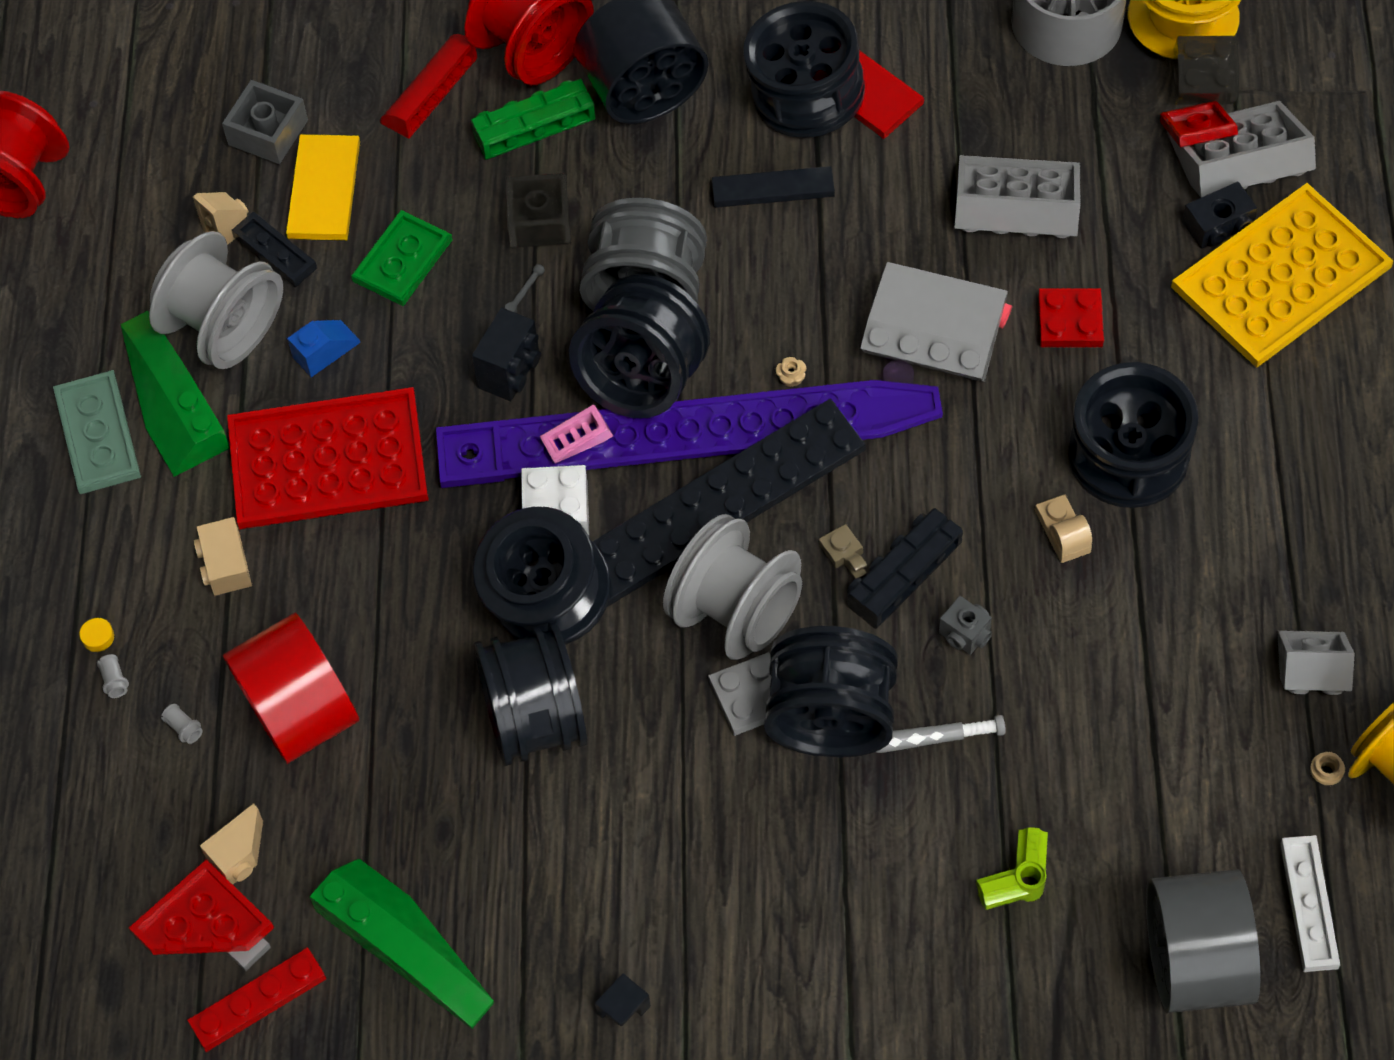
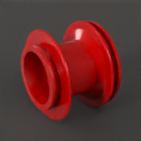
[464,0,594,85]
[0,91,70,218]

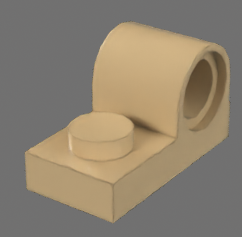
[1035,495,1092,563]

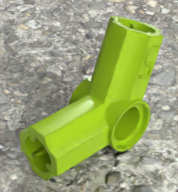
[976,827,1048,910]

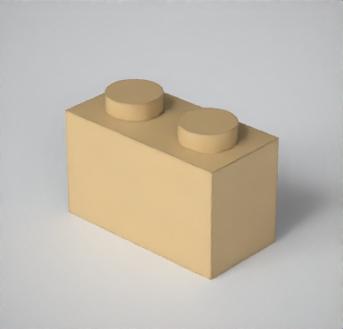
[194,517,252,596]

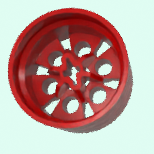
[222,612,360,764]

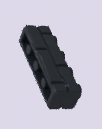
[847,508,963,629]

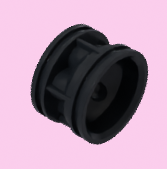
[744,1,865,138]
[1068,362,1198,508]
[764,626,898,758]

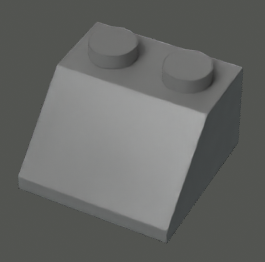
[1278,631,1355,695]

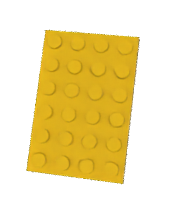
[1171,183,1393,368]

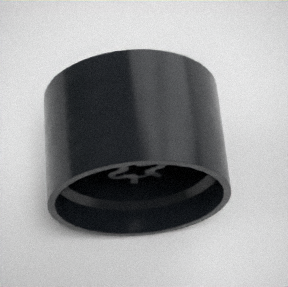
[574,0,709,124]

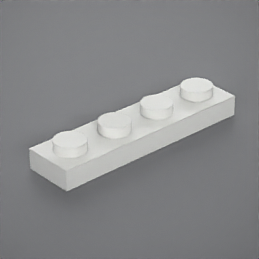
[1280,835,1340,972]

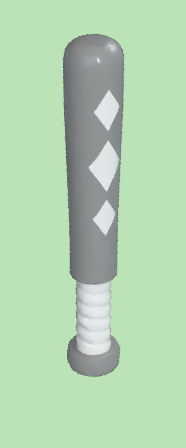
[876,715,1006,753]

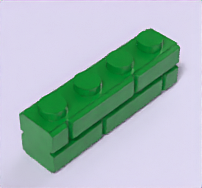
[471,79,596,160]

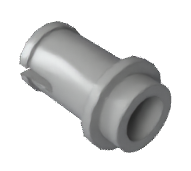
[97,654,129,698]
[161,704,203,744]

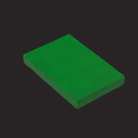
[351,210,453,307]

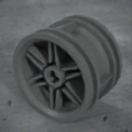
[579,198,707,311]

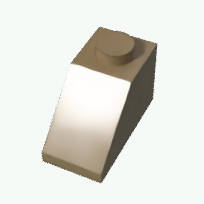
[193,192,248,245]
[200,803,263,884]

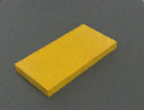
[286,134,360,240]

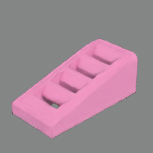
[540,404,613,464]

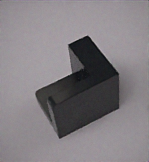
[595,973,651,1026]

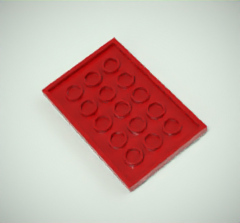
[227,387,429,529]

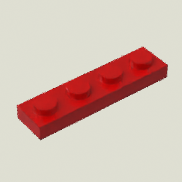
[187,947,327,1052]

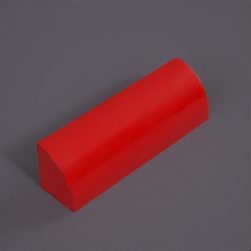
[380,34,477,139]

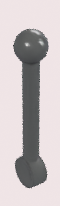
[505,264,545,313]

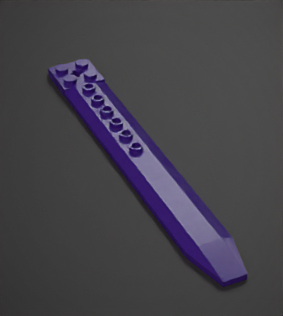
[436,380,943,488]

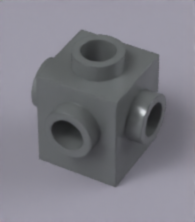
[939,596,992,655]

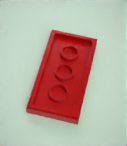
[812,50,924,139]

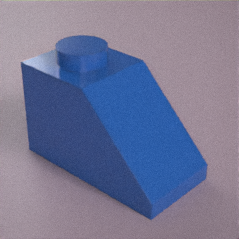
[287,320,360,377]

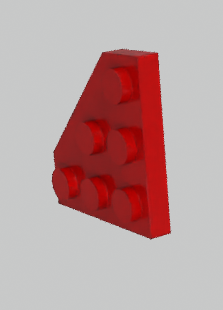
[129,859,274,955]

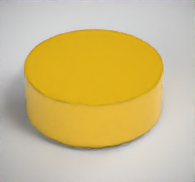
[80,618,114,652]

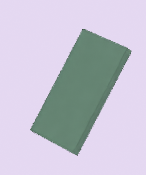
[53,370,141,494]

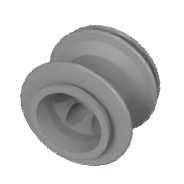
[149,231,283,369]
[663,514,802,660]

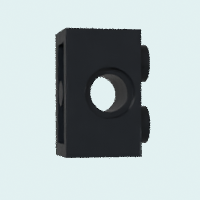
[1182,181,1258,249]

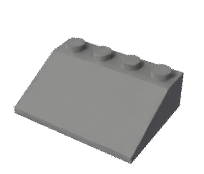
[1167,101,1316,198]
[955,155,1080,238]
[860,262,1008,382]

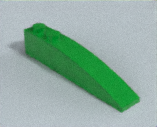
[120,311,230,477]
[310,859,494,1029]

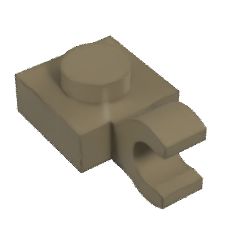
[819,524,867,579]

